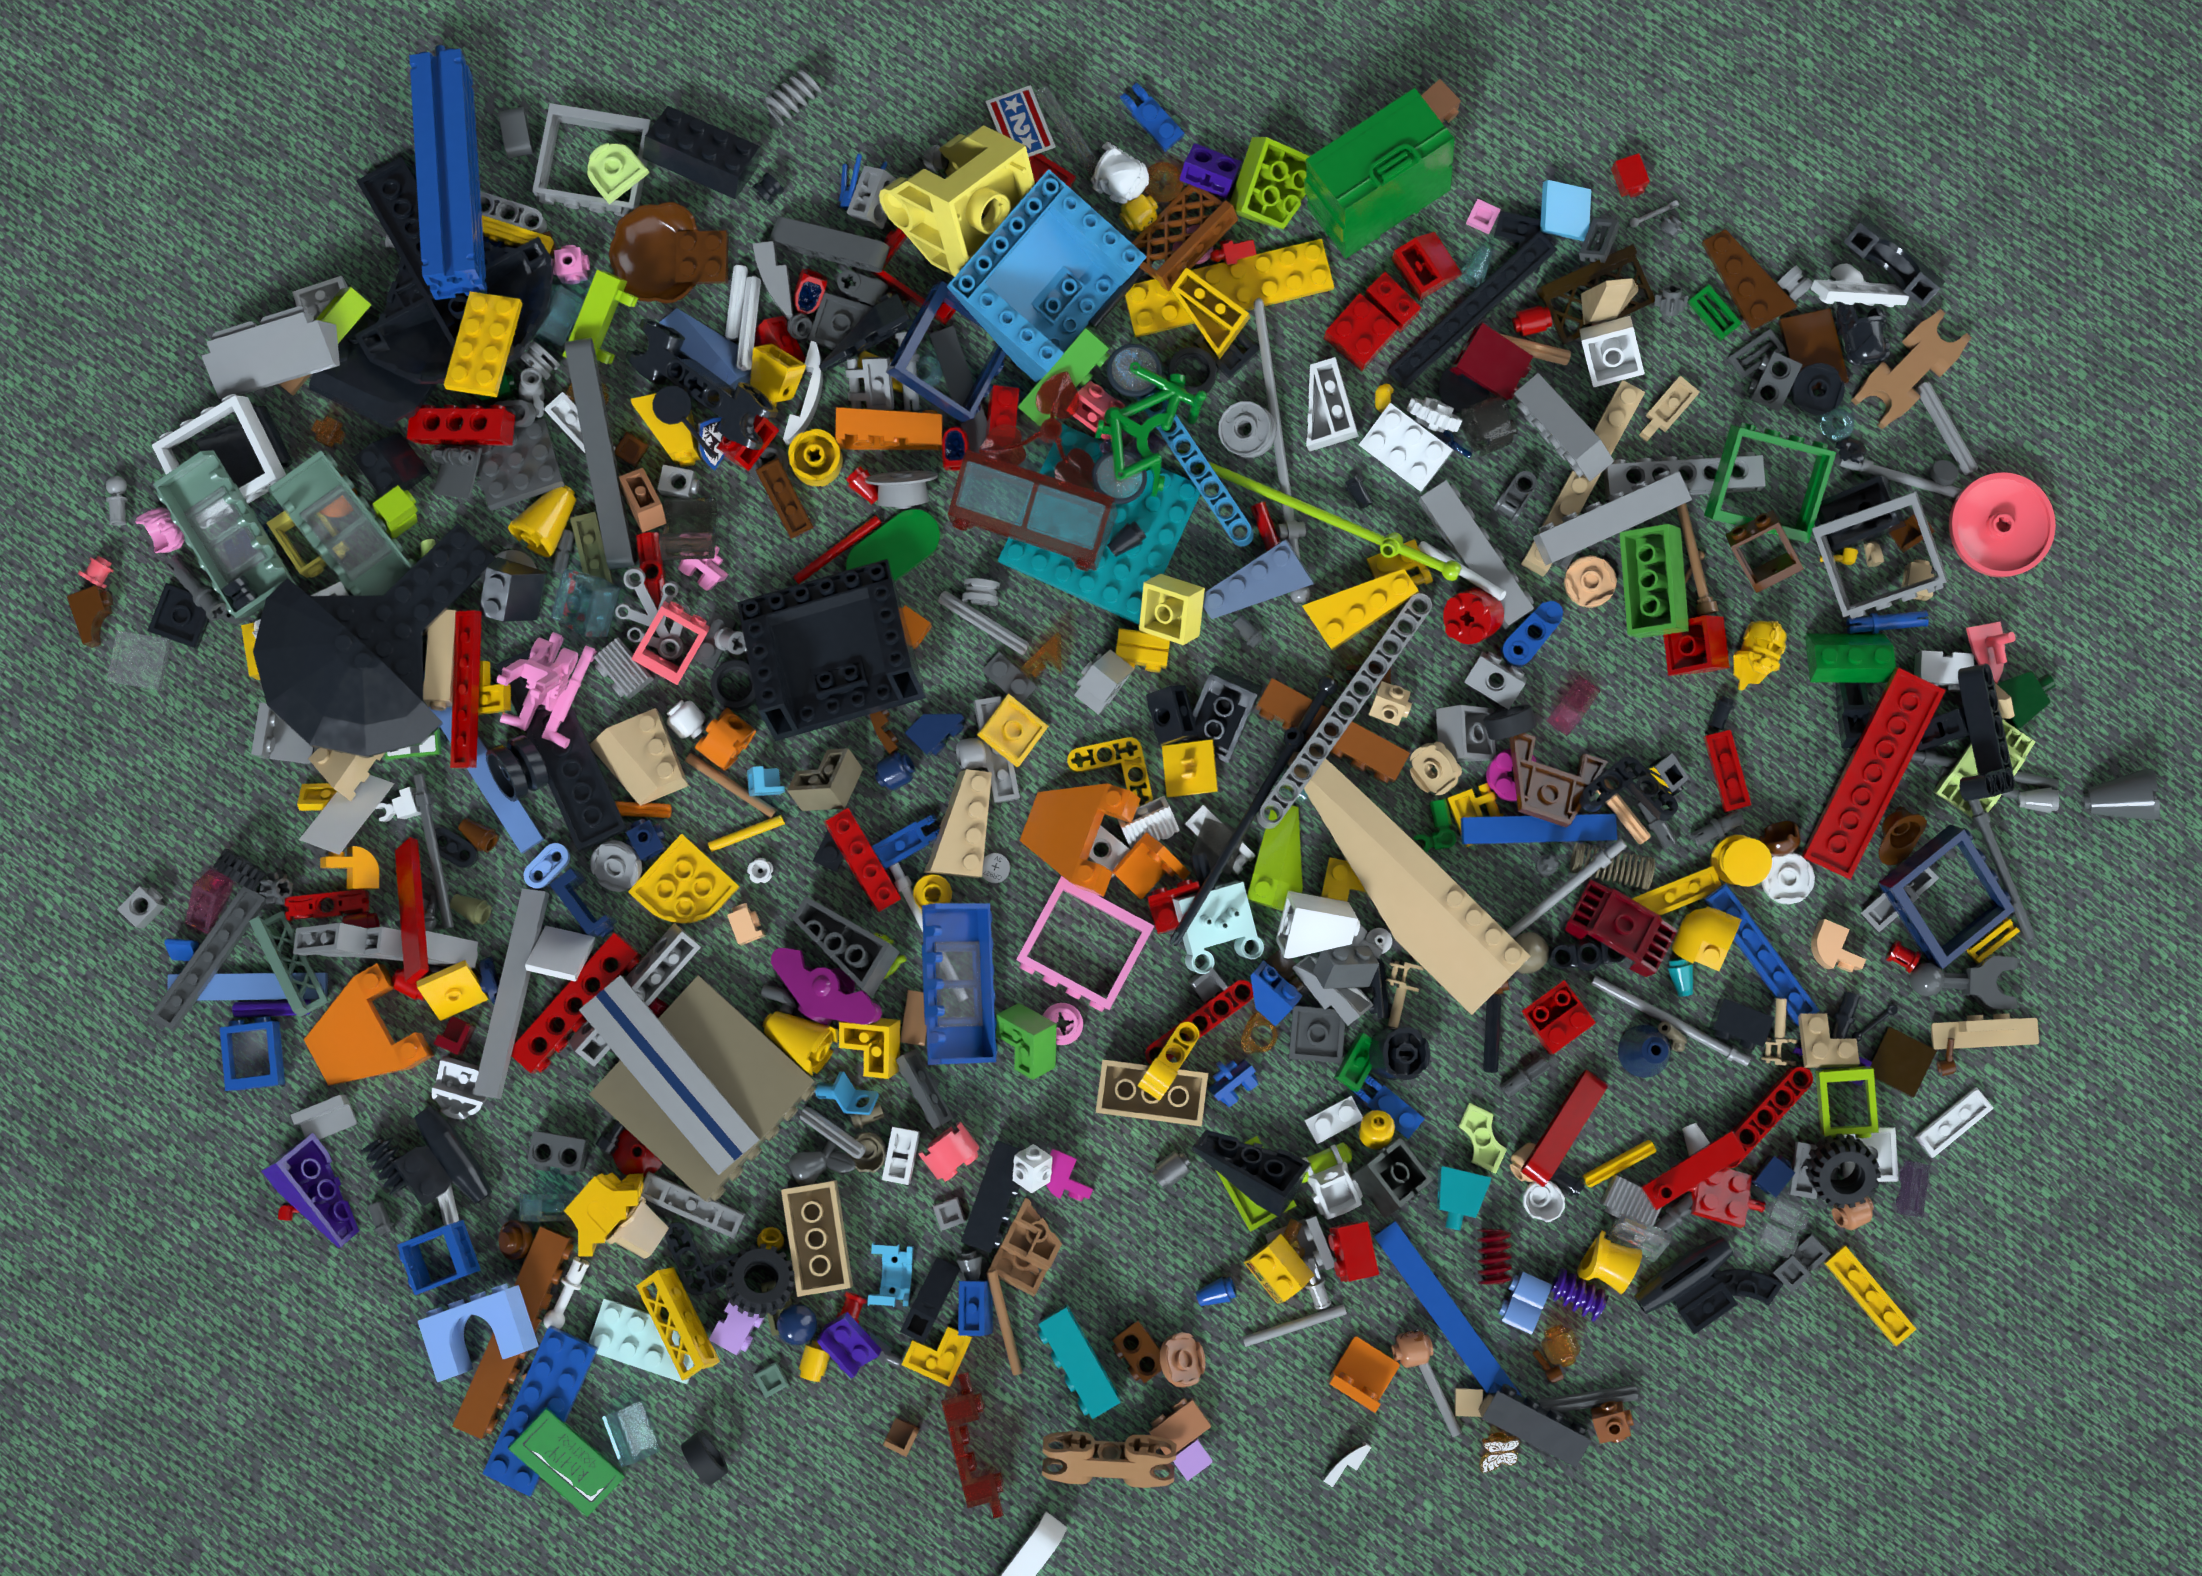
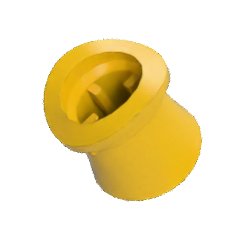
[1710,835,1772,887]
[1577,1230,1642,1294]

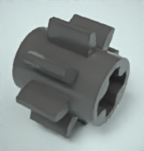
[1654,284,1688,316]
[259,872,294,905]

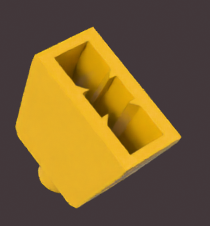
[750,344,806,407]

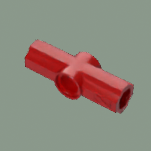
[636,532,666,613]

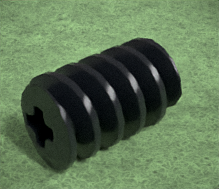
[361,1137,407,1196]

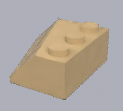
[590,708,689,806]

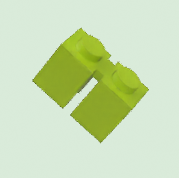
[373,485,418,538]

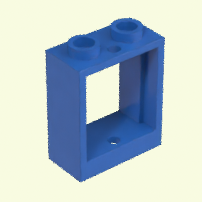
[397,1220,481,1295]

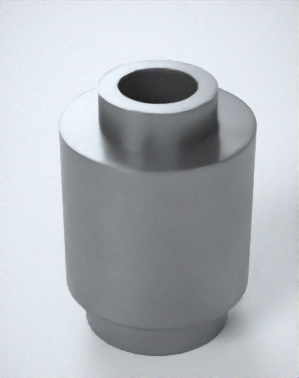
[1151,1151,1192,1189]

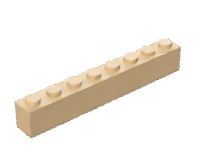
[1521,380,1645,577]

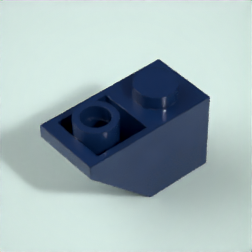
[905,714,965,758]

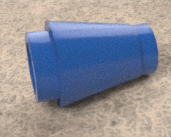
[1196,1276,1237,1307]

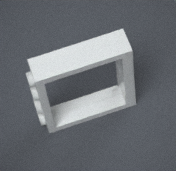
[152,394,286,529]

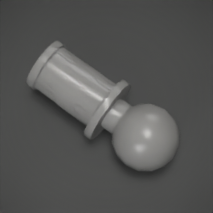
[106,476,128,526]

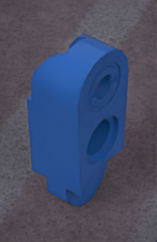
[1500,601,1563,668]

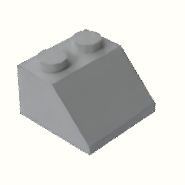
[1436,705,1496,762]

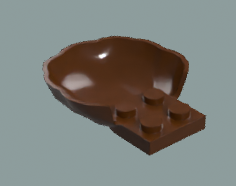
[609,202,729,303]

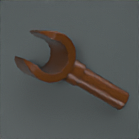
[1937,1038,1956,1076]
[1532,1350,1564,1383]

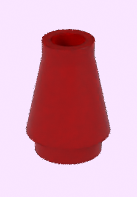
[845,466,878,505]

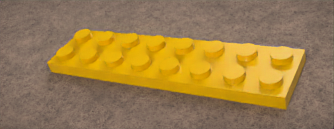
[1125,239,1334,338]

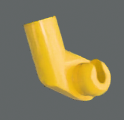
[1375,383,1393,414]

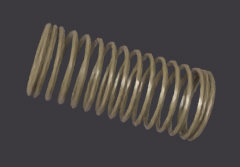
[1570,841,1655,890]

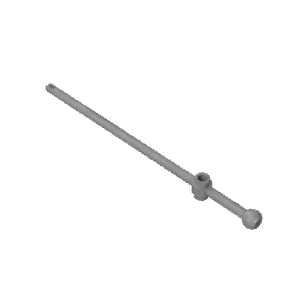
[1254,298,1311,603]

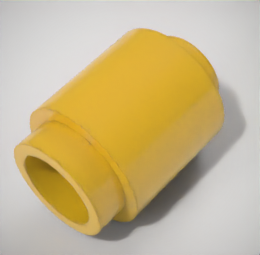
[799,1340,830,1382]

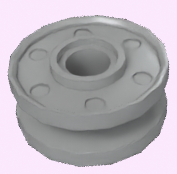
[1218,401,1277,458]

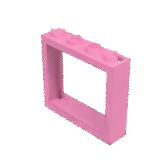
[1016,876,1154,1012]

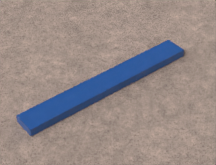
[1373,1221,1522,1397]

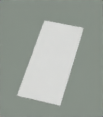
[299,775,395,854]

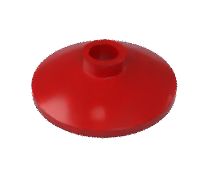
[613,1129,663,1178]

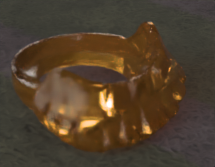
[1241,1012,1278,1055]

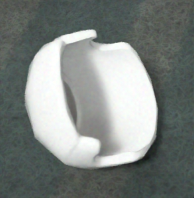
[1522,1181,1565,1222]

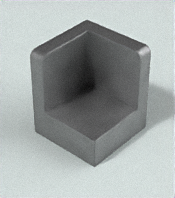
[1188,967,1228,1002]

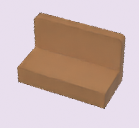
[900,990,927,1046]

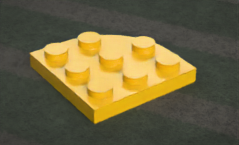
[628,834,740,923]

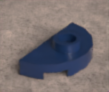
[479,957,500,1005]

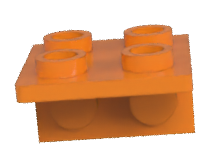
[1112,832,1190,899]
[1327,1336,1400,1413]

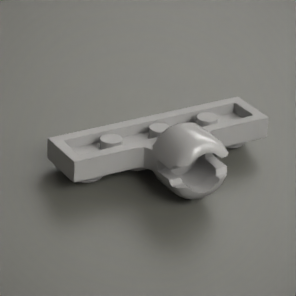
[956,696,1020,804]

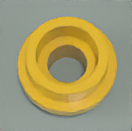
[757,1227,784,1251]

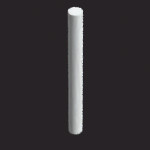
[1418,541,1506,600]

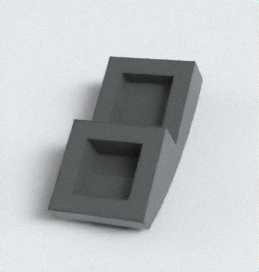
[1773,1232,1831,1292]

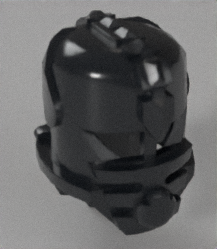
[1836,301,1890,366]

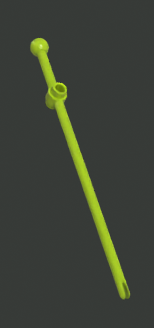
[1178,449,1462,581]

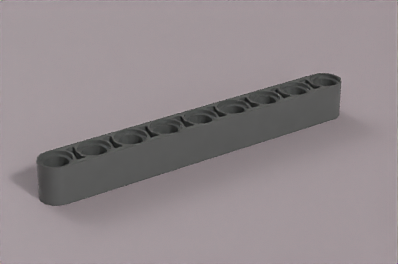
[565,337,636,570]

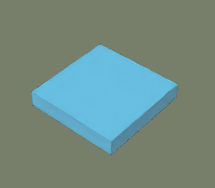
[1540,180,1591,241]

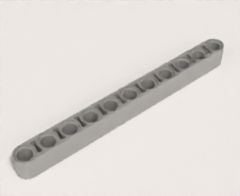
[1257,593,1432,829]

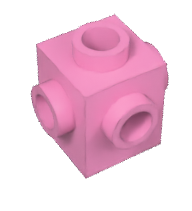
[552,245,590,285]

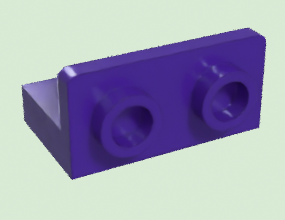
[817,1312,882,1378]

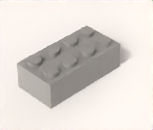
[1514,373,1614,481]

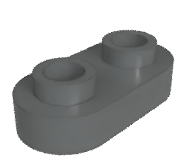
[494,400,536,428]

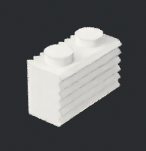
[1117,796,1179,849]

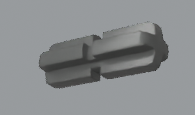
[552,529,575,574]

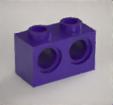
[1180,143,1242,199]

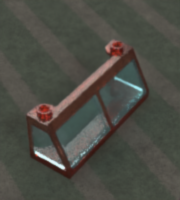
[948,450,1118,571]

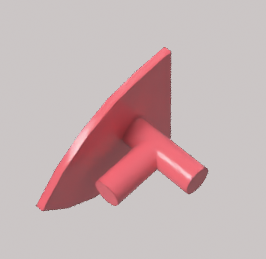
[1966,621,2015,684]

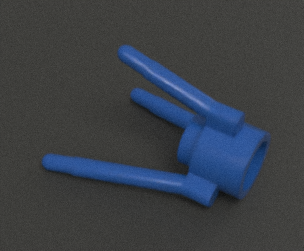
[838,153,887,210]

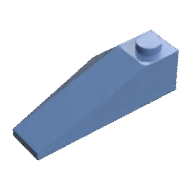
[659,308,751,397]

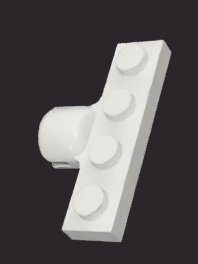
[1811,264,1909,307]

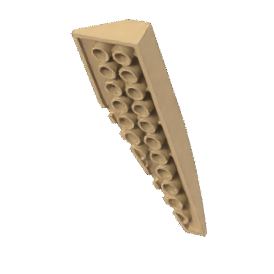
[1288,746,1531,1015]

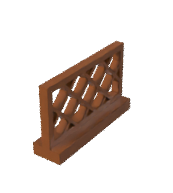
[1132,184,1238,292]

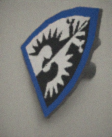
[695,416,725,471]

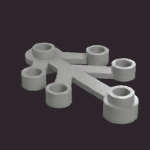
[615,567,691,660]

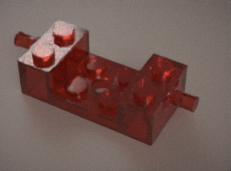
[941,1372,1005,1518]

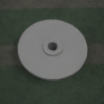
[865,471,938,509]

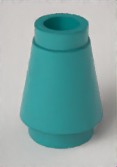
[1667,957,1694,997]

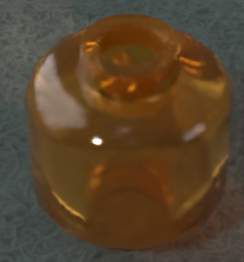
[1541,1325,1581,1367]

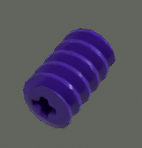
[1550,1268,1609,1322]

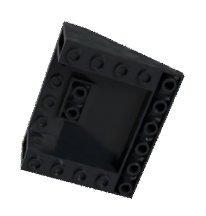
[737,559,926,741]

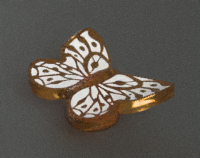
[1479,1432,1520,1473]

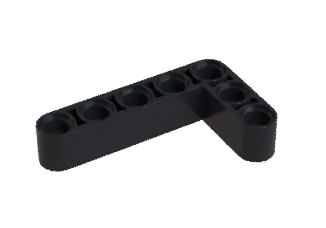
[1958,663,2015,801]

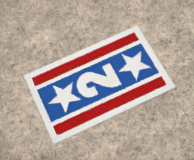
[986,85,1056,157]

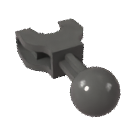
[1910,956,2018,1010]

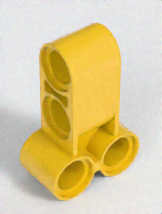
[1138,1022,1199,1101]

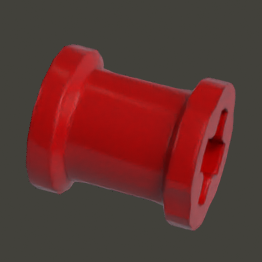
[1885,940,1921,973]
[836,1291,868,1324]

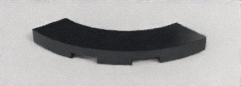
[1672,1269,1783,1306]

